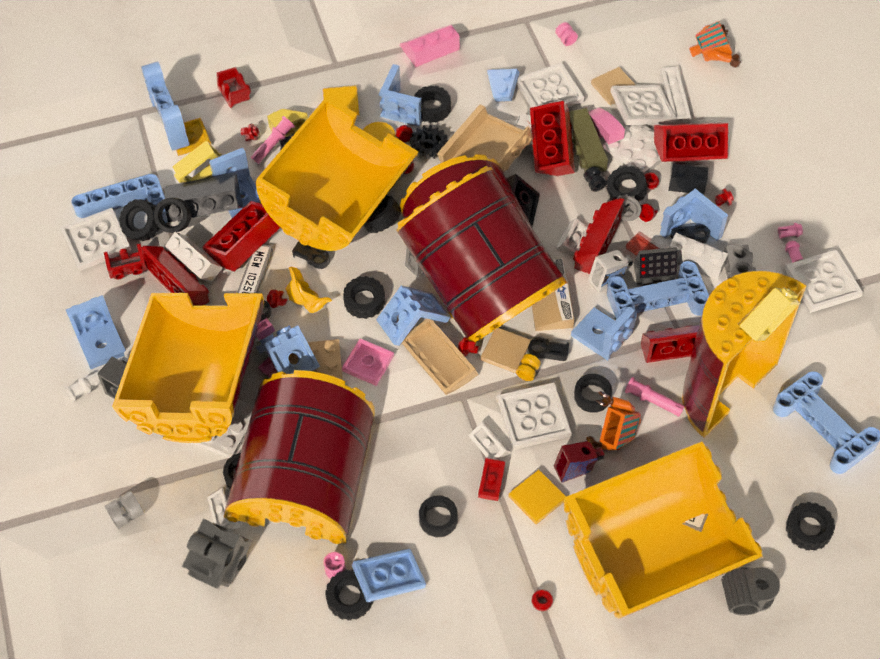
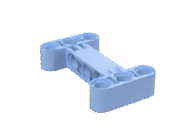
[141,61,189,151]
[607,261,709,329]
[773,371,880,474]

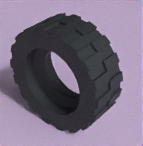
[414,85,451,123]
[606,166,648,207]
[364,195,401,233]
[119,199,159,241]
[343,276,385,319]
[785,502,835,551]
[325,570,373,621]

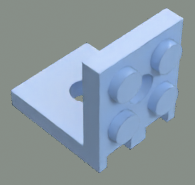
[379,64,422,127]
[209,148,262,218]
[660,189,728,241]
[376,285,451,346]
[66,295,126,369]
[571,307,635,361]
[256,325,320,374]

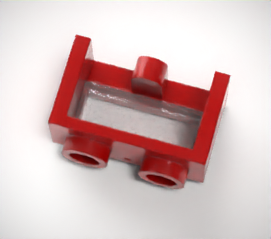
[216,67,251,109]
[104,244,147,280]

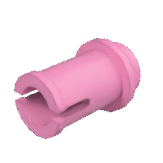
[778,223,803,239]
[785,241,803,263]

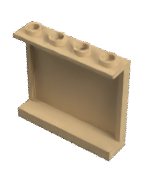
[437,104,532,172]

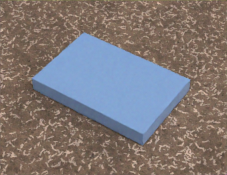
[352,549,426,602]

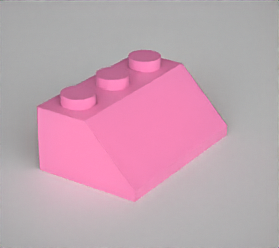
[400,25,459,67]

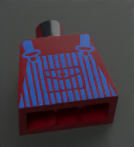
[553,441,604,483]

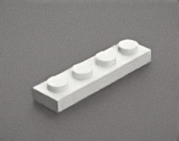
[660,67,691,124]

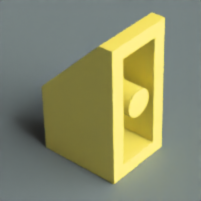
[267,109,308,140]

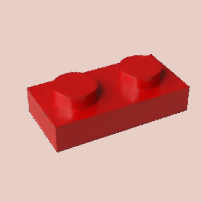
[478,458,505,501]

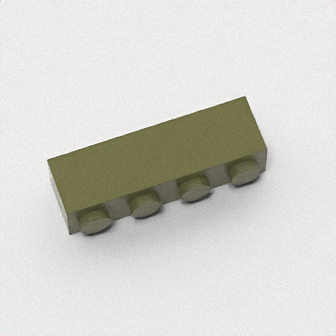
[569,108,608,172]

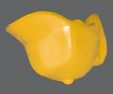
[285,267,332,313]

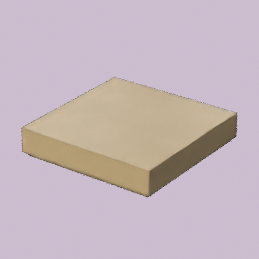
[591,67,635,105]
[481,328,531,373]

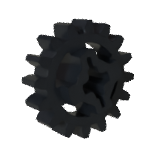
[410,125,448,159]

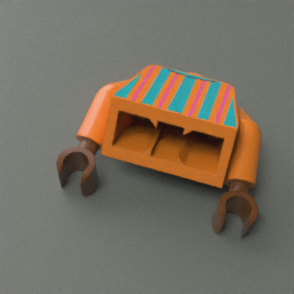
[689,21,741,68]
[586,391,641,450]

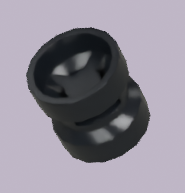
[583,167,607,192]

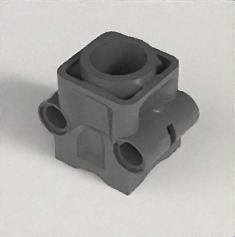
[182,518,252,589]

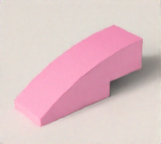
[589,108,625,144]

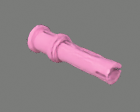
[251,116,295,164]
[625,377,685,417]

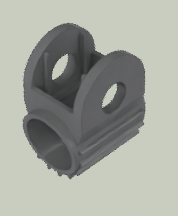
[721,567,780,615]

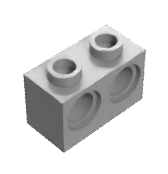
[724,245,756,279]

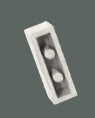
[164,232,223,282]
[669,233,728,280]

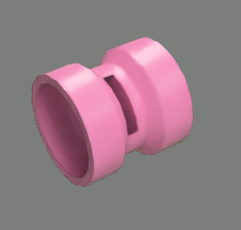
[555,22,578,46]
[323,552,346,579]

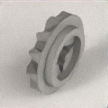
[615,194,642,221]

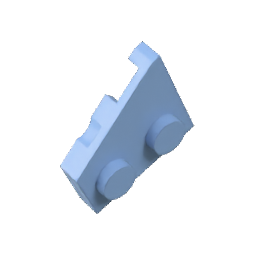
[487,69,519,102]

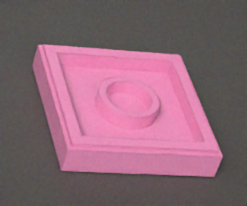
[342,338,394,386]

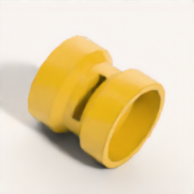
[516,354,541,381]

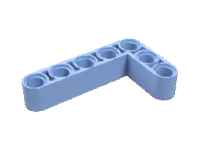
[71,174,168,223]

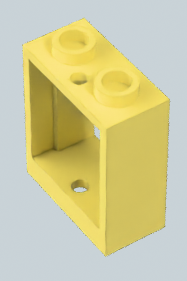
[173,141,231,183]
[740,288,800,341]

